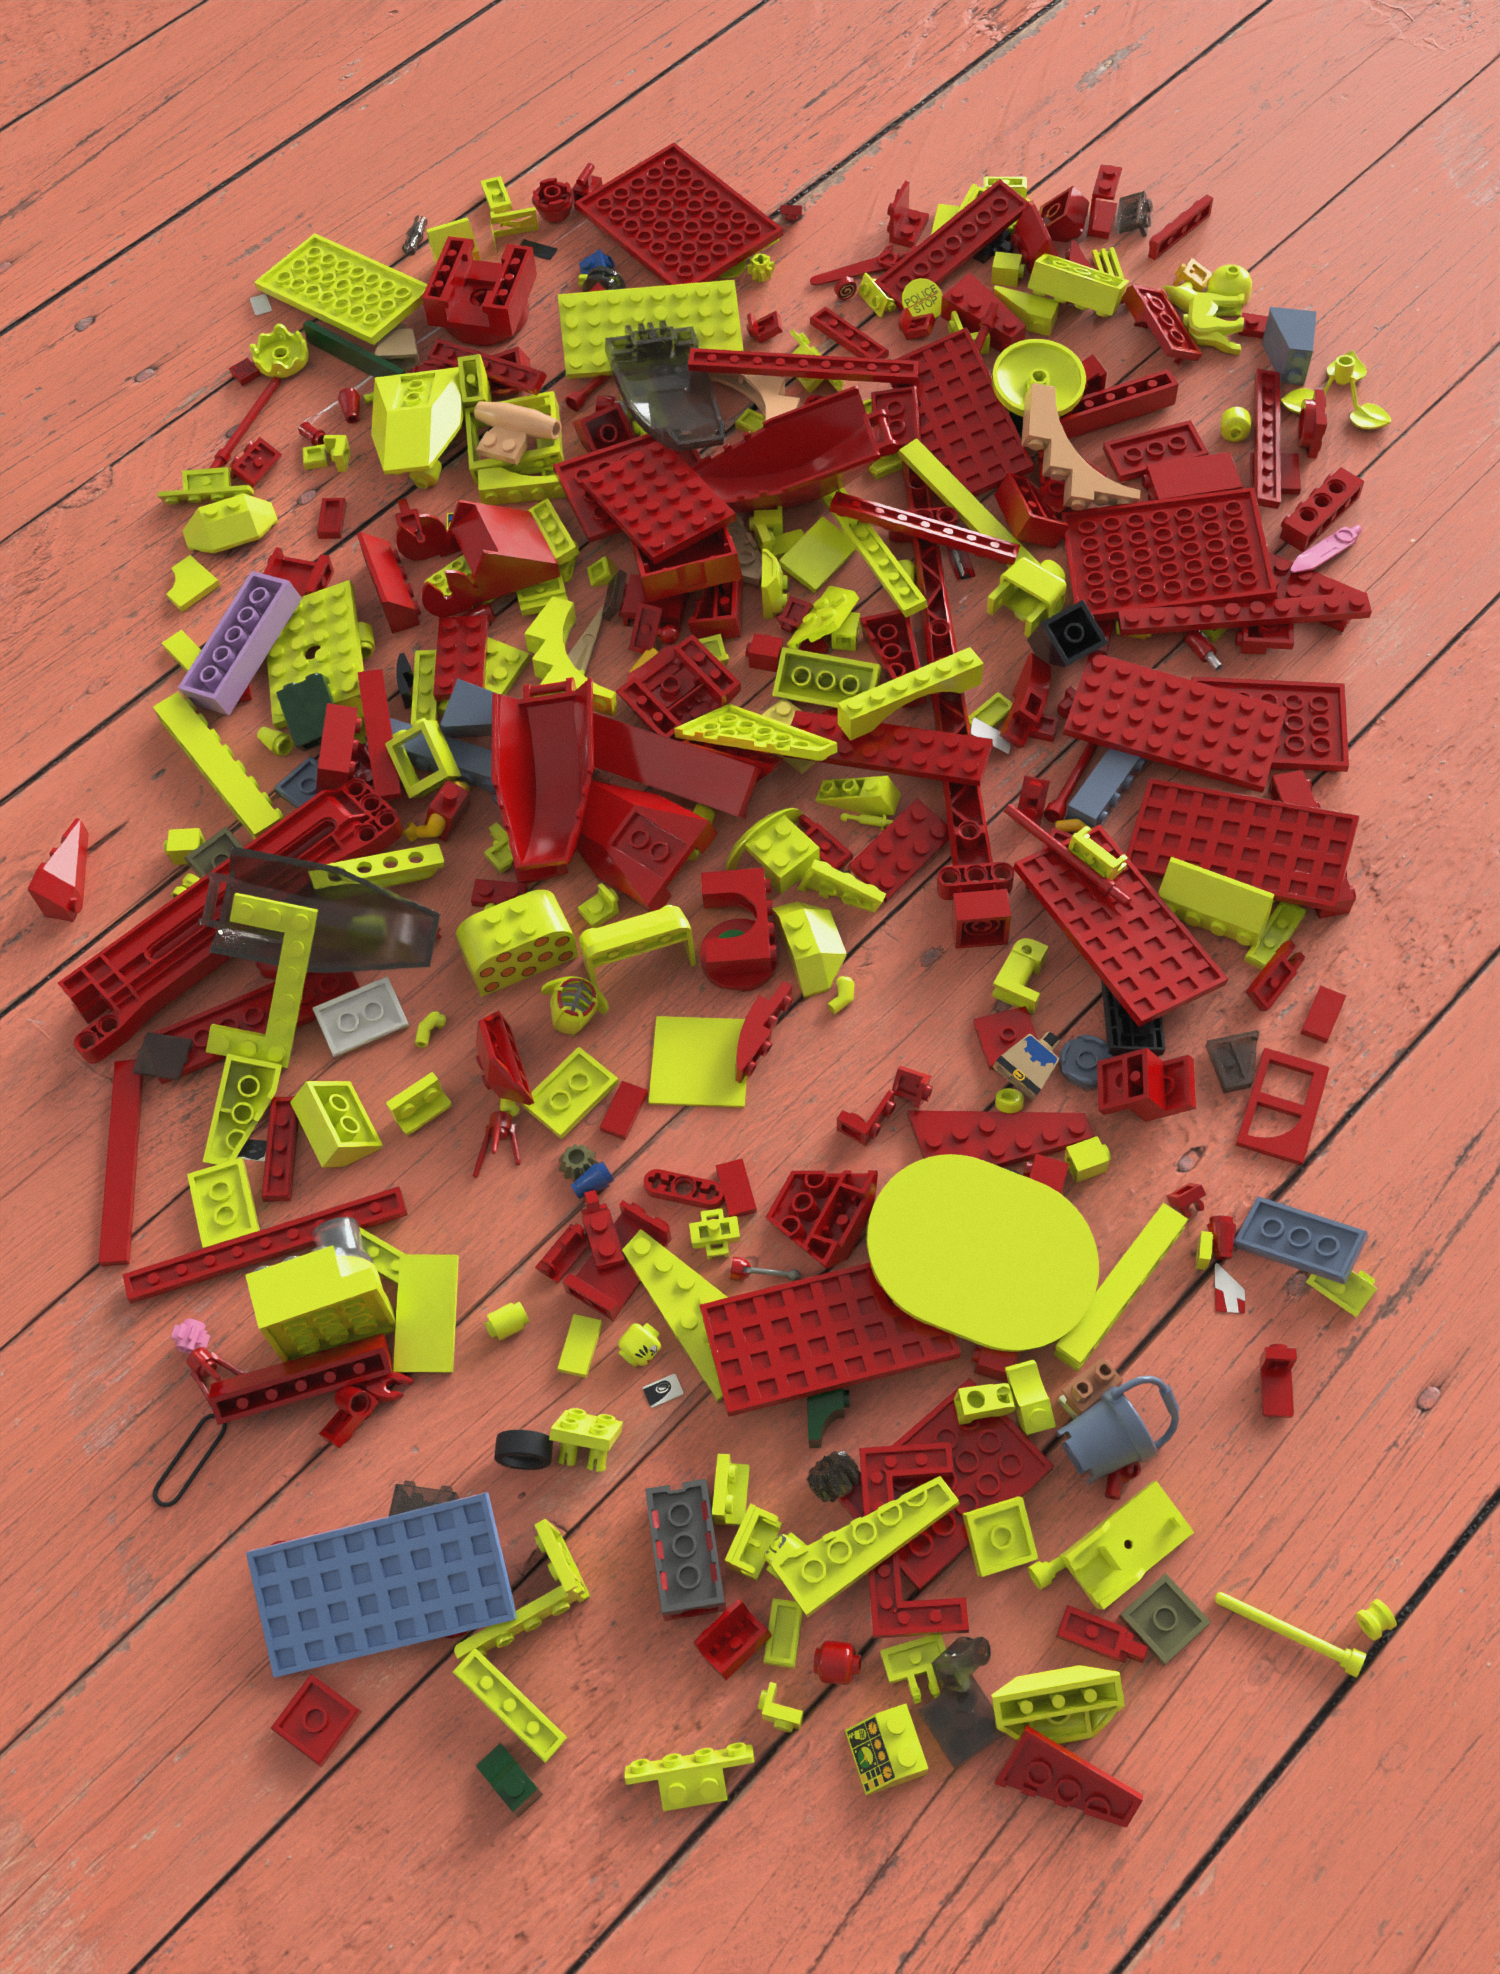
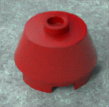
[532,178,574,223]

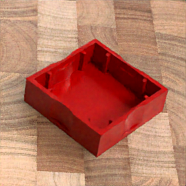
[630,526,743,602]

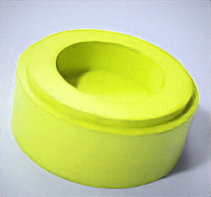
[995,1088,1024,1113]

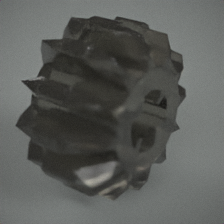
[807,1451,861,1502]

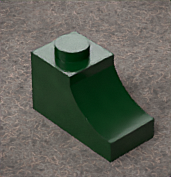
[807,1388,850,1448]
[476,1743,543,1818]

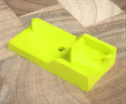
[1059,1481,1194,1609]

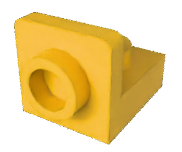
[1172,258,1212,292]

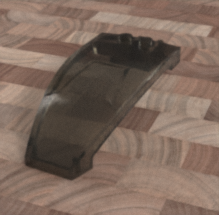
[605,320,725,452]

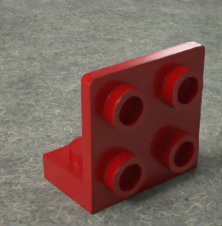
[887,180,929,248]

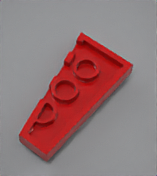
[994,1725,1143,1828]

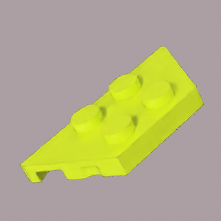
[787,586,859,650]

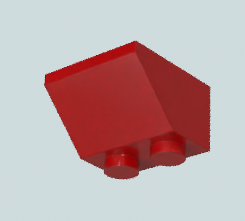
[1039,185,1090,242]
[572,402,635,453]

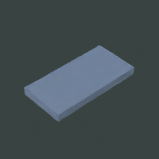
[1234,1196,1368,1285]

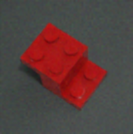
[1097,1048,1196,1122]

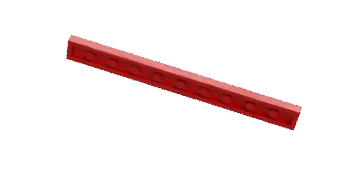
[688,348,919,385]
[1117,592,1372,636]
[122,1186,408,1304]

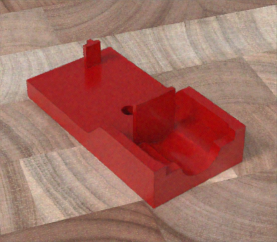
[1121,284,1203,365]

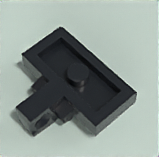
[972,230,1014,264]

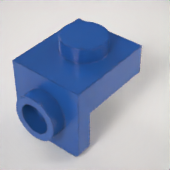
[579,249,615,275]

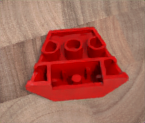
[765,1170,878,1269]

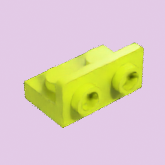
[386,1072,452,1136]
[1306,1270,1378,1318]
[712,1454,750,1526]

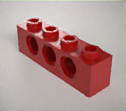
[1280,467,1364,552]

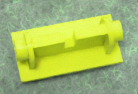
[857,273,896,318]

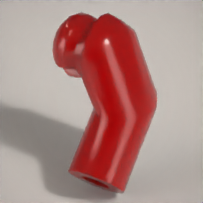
[1105,1461,1141,1500]

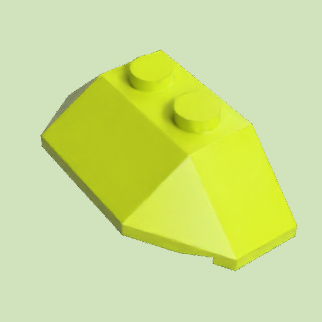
[182,494,278,553]
[772,901,846,998]
[991,1665,1125,1744]

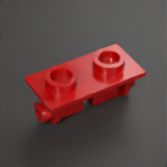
[535,1223,589,1284]

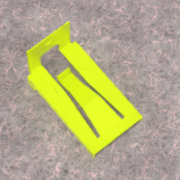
[490,207,539,252]

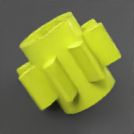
[747,254,775,282]

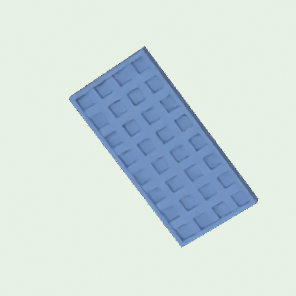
[246,1492,517,1678]

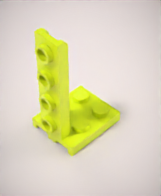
[454,1519,591,1661]

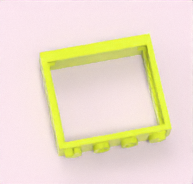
[465,391,564,485]

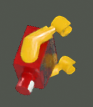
[403,780,470,842]

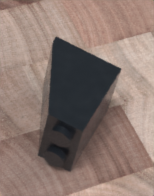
[1027,600,1108,667]

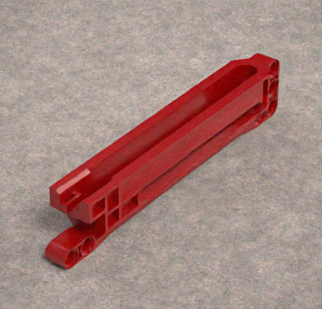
[57,778,403,1064]

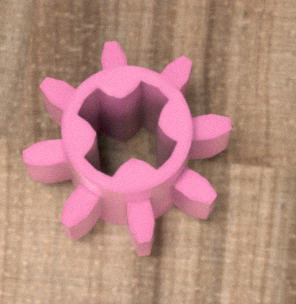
[171,1319,210,1354]

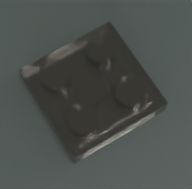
[918,1674,1006,1769]

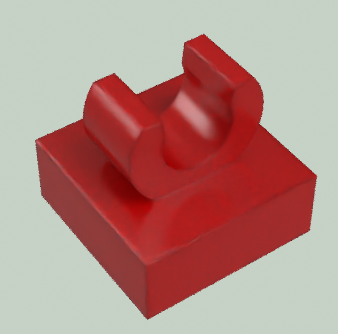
[1166,1183,1206,1218]

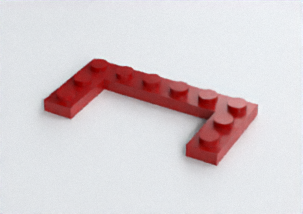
[859,1442,969,1639]

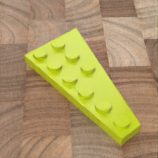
[674,704,837,761]
[622,1229,728,1403]

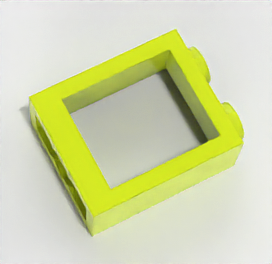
[385,718,462,799]

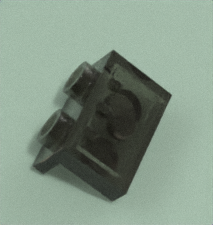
[1115,191,1153,237]

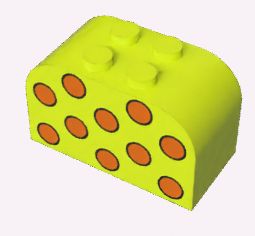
[456,890,579,997]

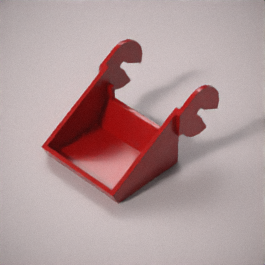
[395,500,560,617]

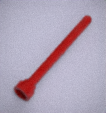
[565,375,612,412]
[1043,742,1098,823]

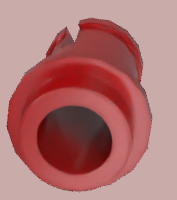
[298,422,326,446]

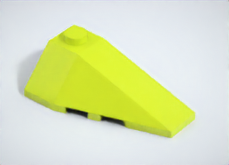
[203,1054,282,1165]

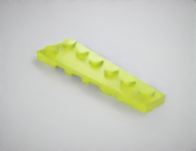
[771,1476,960,1617]

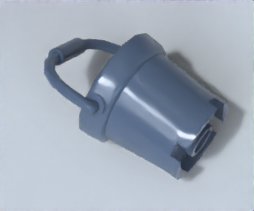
[1056,1376,1180,1485]

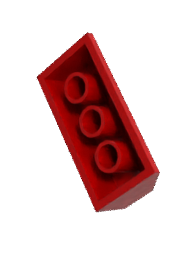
[357,532,421,634]

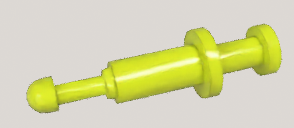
[840,813,894,831]

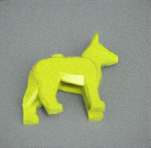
[1163,281,1244,355]

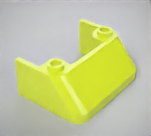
[579,905,696,988]

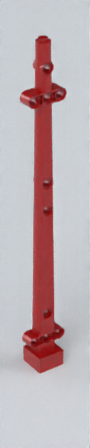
[888,460,1014,949]

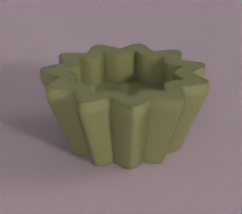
[559,1144,599,1182]

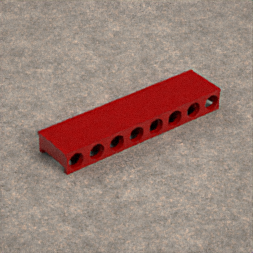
[593,713,762,819]

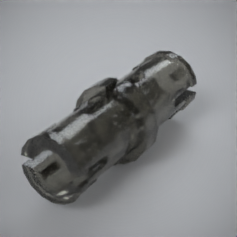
[402,215,428,256]

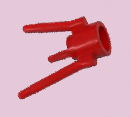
[473,1111,521,1178]
[186,1347,246,1406]

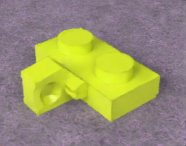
[484,822,514,874]

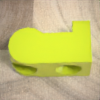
[954,1383,1016,1425]

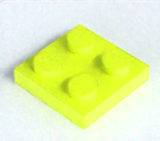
[962,1497,1038,1577]

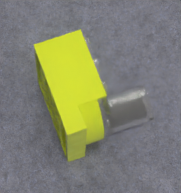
[245,1217,396,1362]

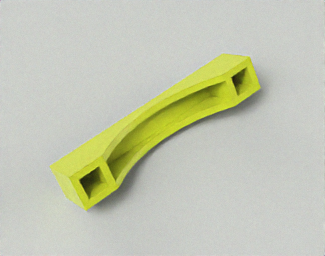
[478,467,566,505]
[838,647,984,741]

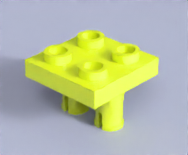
[549,1408,623,1472]

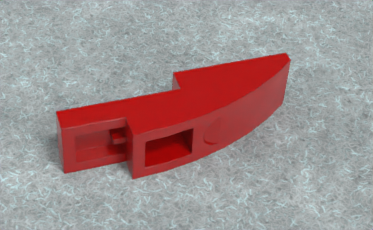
[999,653,1051,749]
[735,981,793,1083]

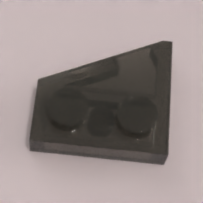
[1205,1030,1259,1093]

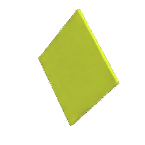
[648,1016,747,1108]

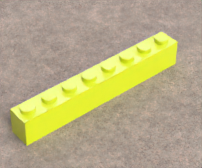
[153,692,285,840]

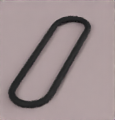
[153,1414,227,1507]

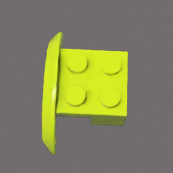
[726,808,820,894]

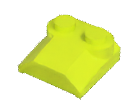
[761,549,788,619]

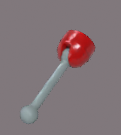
[730,1257,800,1281]

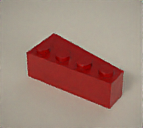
[941,273,1026,353]
[860,609,927,708]

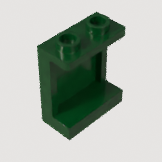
[276,673,335,752]

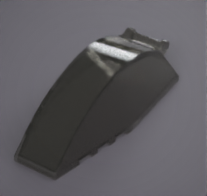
[197,846,441,973]

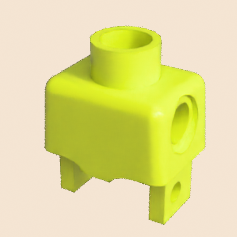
[987,558,1066,637]

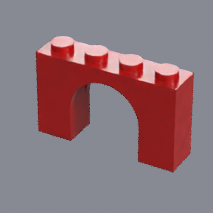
[701,868,776,976]

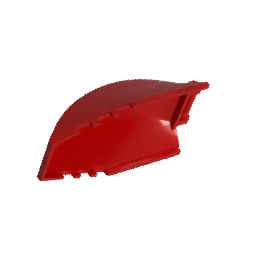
[690,386,899,513]
[491,677,594,871]

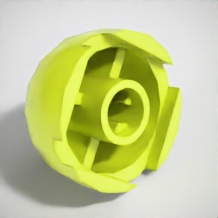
[1206,264,1252,306]

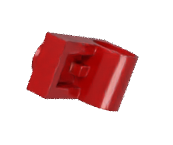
[319,1385,379,1449]

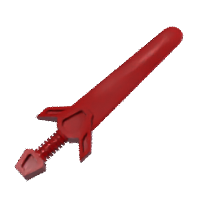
[810,245,917,285]

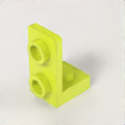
[756,522,804,558]

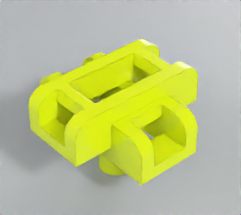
[689,1208,740,1260]

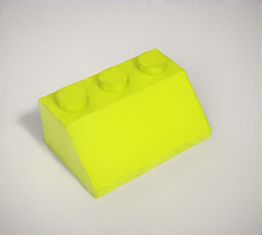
[290,1081,383,1168]

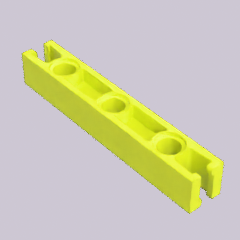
[1054,1203,1188,1372]

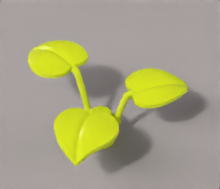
[1281,350,1391,429]

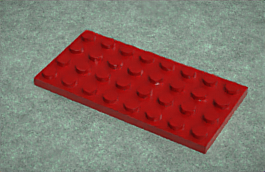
[890,327,1035,507]
[1062,652,1287,793]
[1126,778,1359,912]
[1013,825,1228,1027]
[699,1262,961,1417]

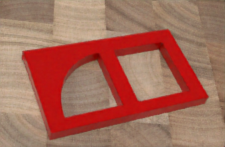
[1235,1047,1329,1165]

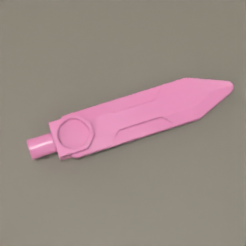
[1290,525,1362,573]

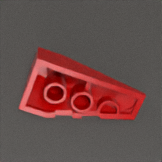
[27,818,89,922]

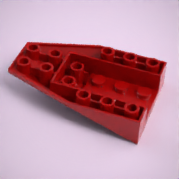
[576,780,718,912]

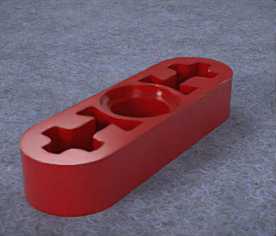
[644,1169,724,1210]

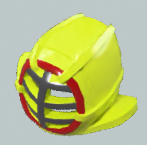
[541,976,609,1036]

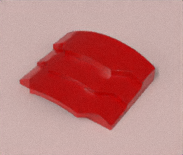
[616,634,741,741]

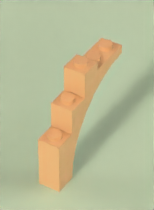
[701,372,800,421]
[1021,383,1140,511]

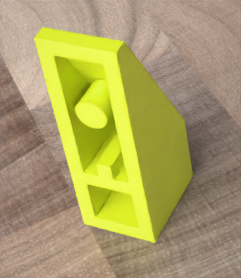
[994,285,1059,336]

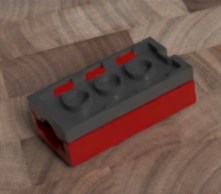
[645,1479,726,1621]

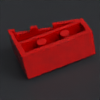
[688,572,744,639]
[315,703,362,794]

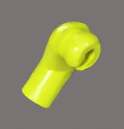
[415,1011,447,1048]

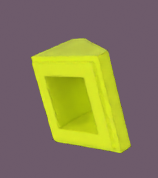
[587,556,620,587]

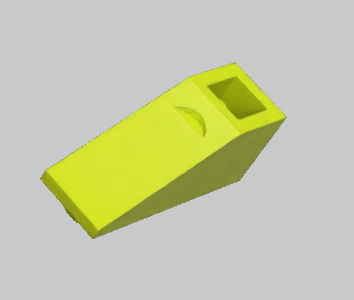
[815,776,901,816]

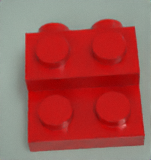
[1235,624,1294,655]

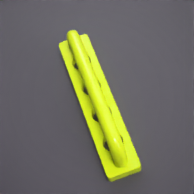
[310,843,444,898]

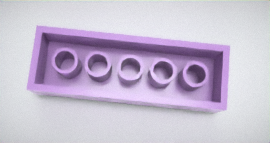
[178,571,302,716]

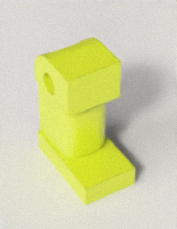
[992,938,1049,1015]

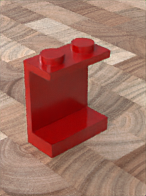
[1087,164,1122,239]

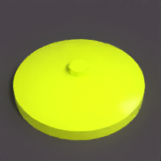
[992,339,1086,417]

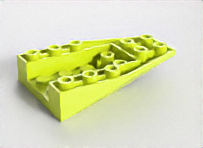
[371,367,466,475]

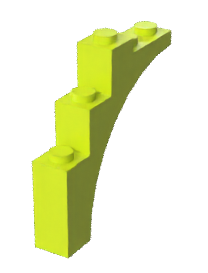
[525,596,618,716]

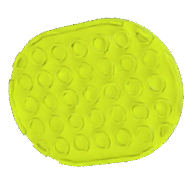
[866,1154,1099,1352]

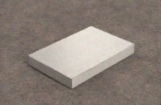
[312,976,409,1058]

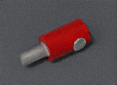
[1185,630,1223,671]

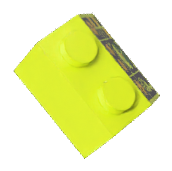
[845,1704,928,1796]

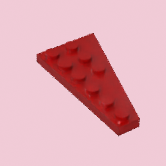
[907,1110,1095,1168]

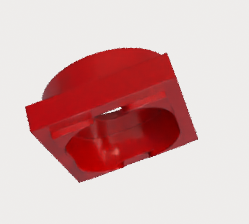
[1297,389,1327,458]

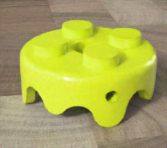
[250,324,309,379]

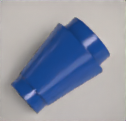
[571,1161,614,1199]

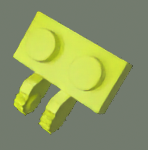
[880,1634,951,1704]

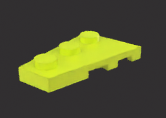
[797,859,886,913]

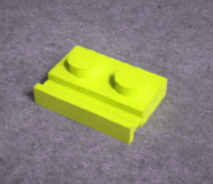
[516,574,568,616]

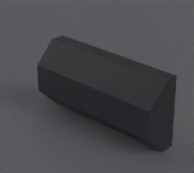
[1101,980,1165,1057]

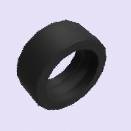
[494,1430,553,1470]

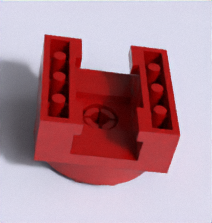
[422,236,537,346]

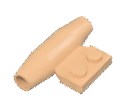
[474,402,561,465]

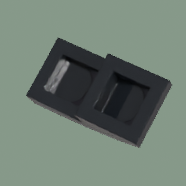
[396,652,414,709]

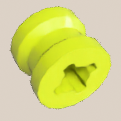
[1355,1599,1397,1641]

